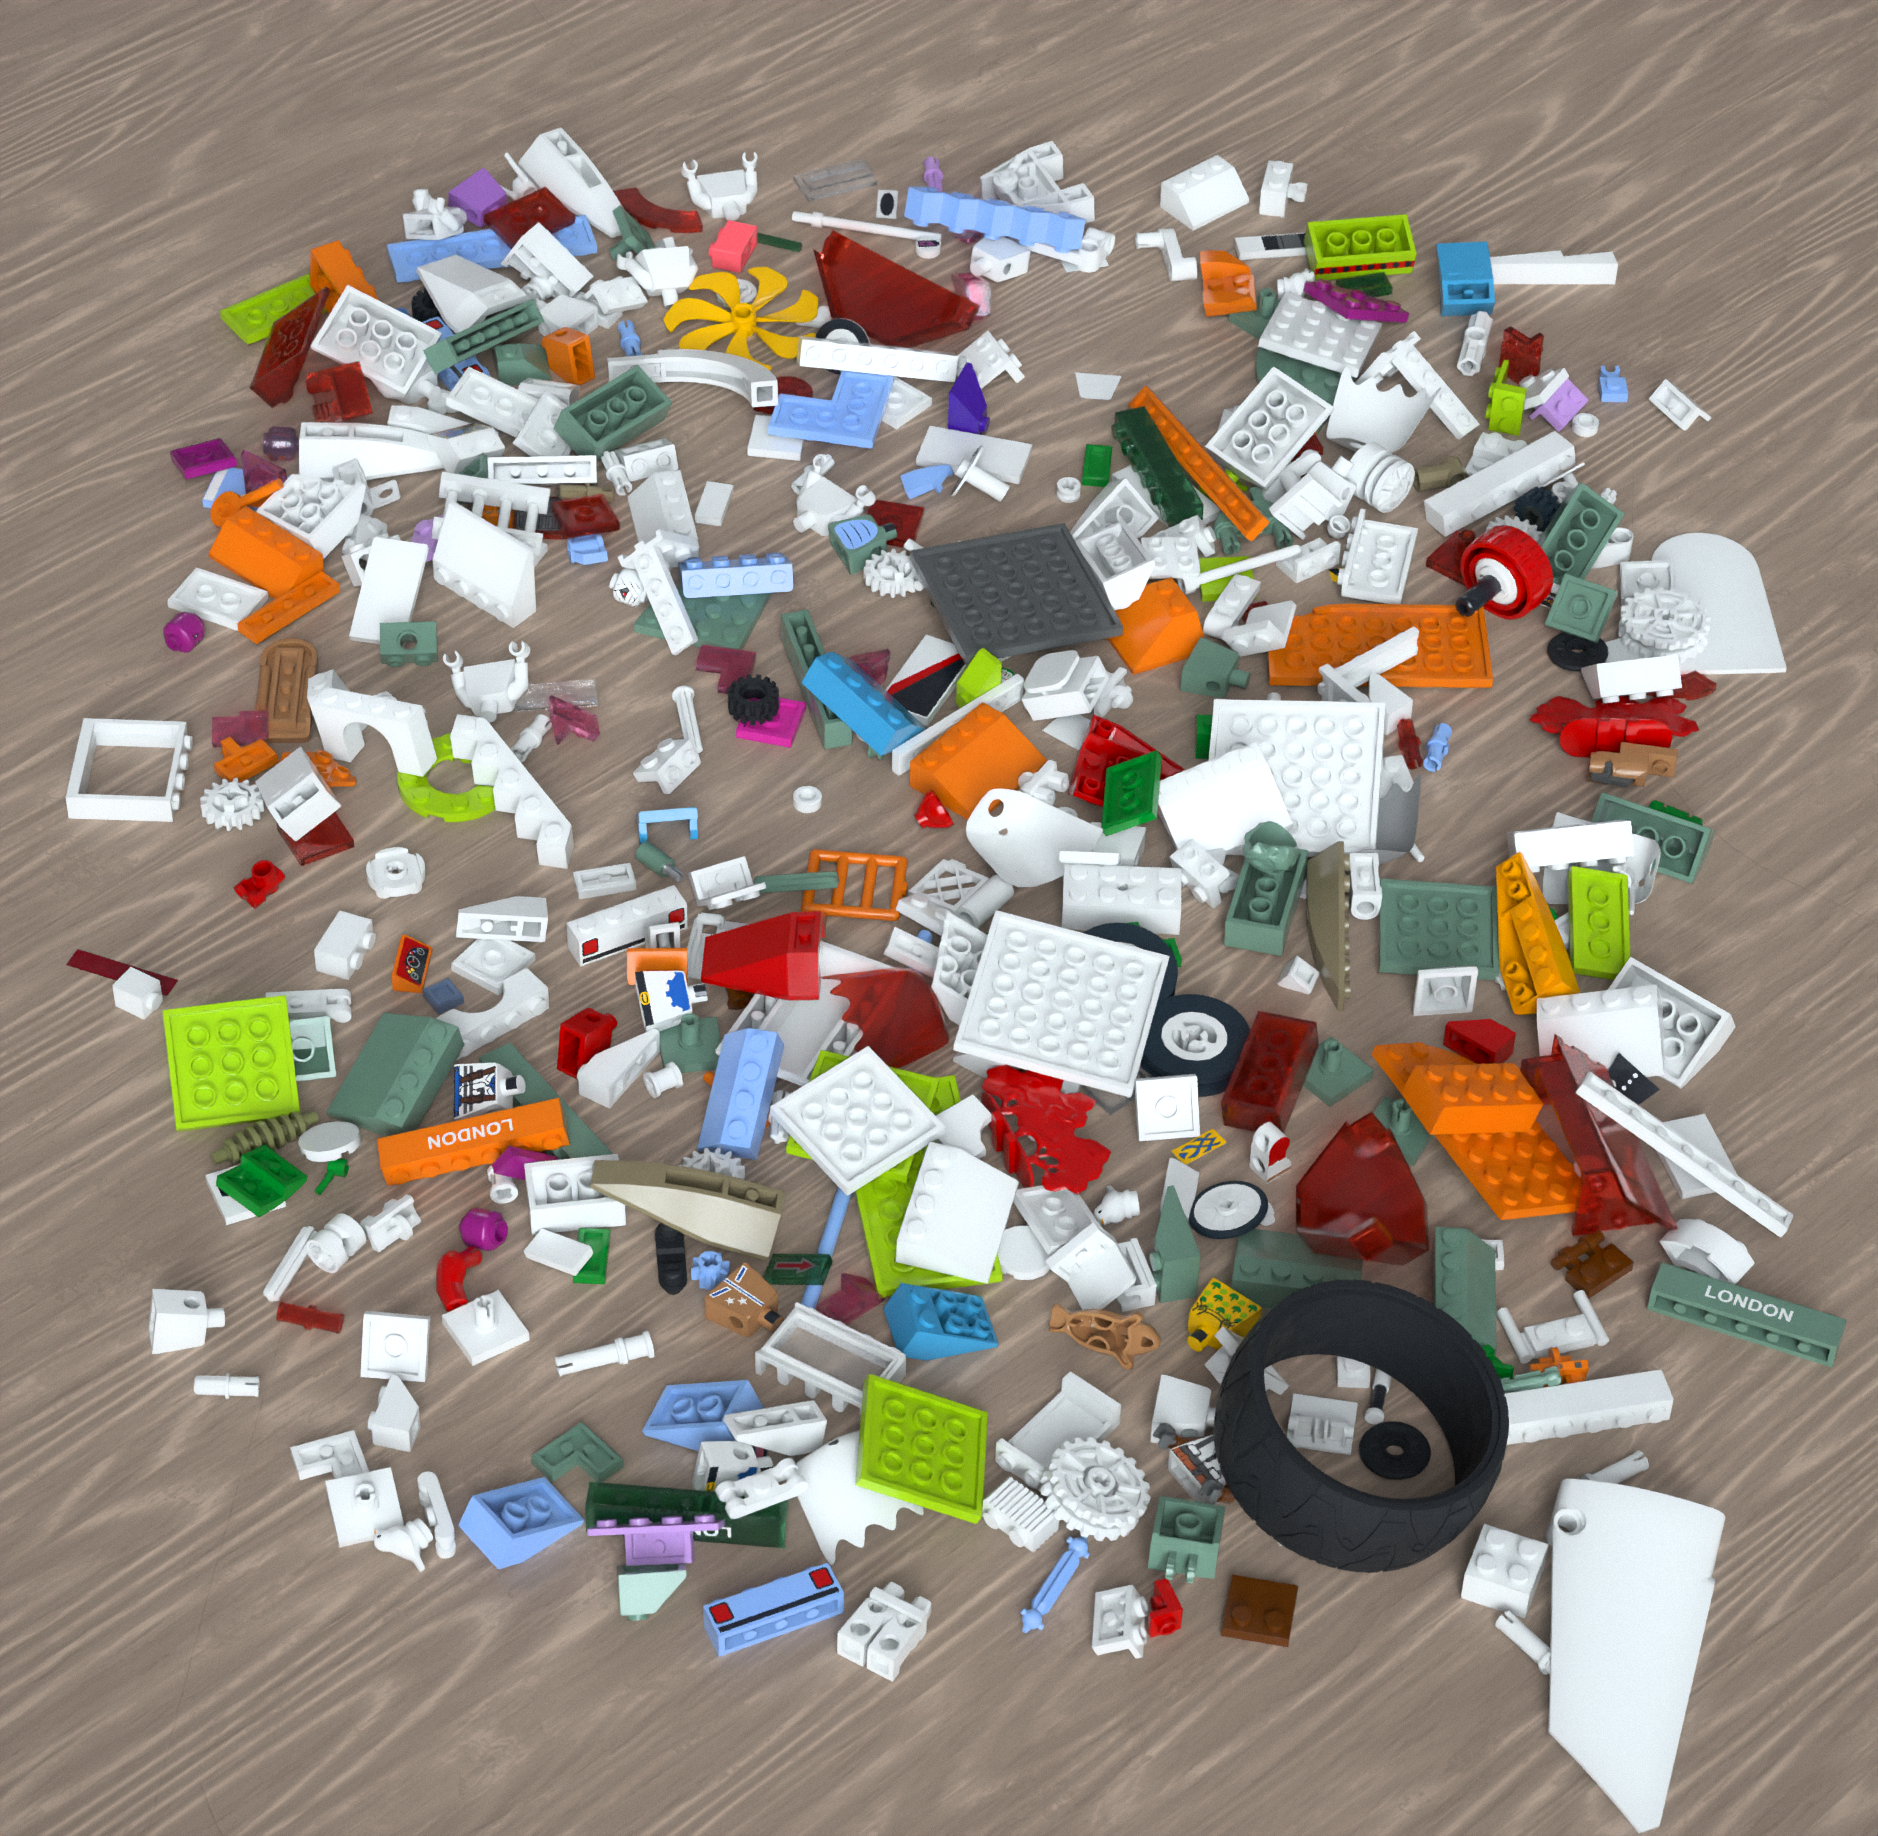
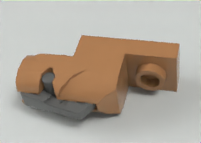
[1587,742,1678,787]

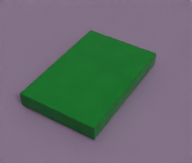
[1101,750,1162,836]

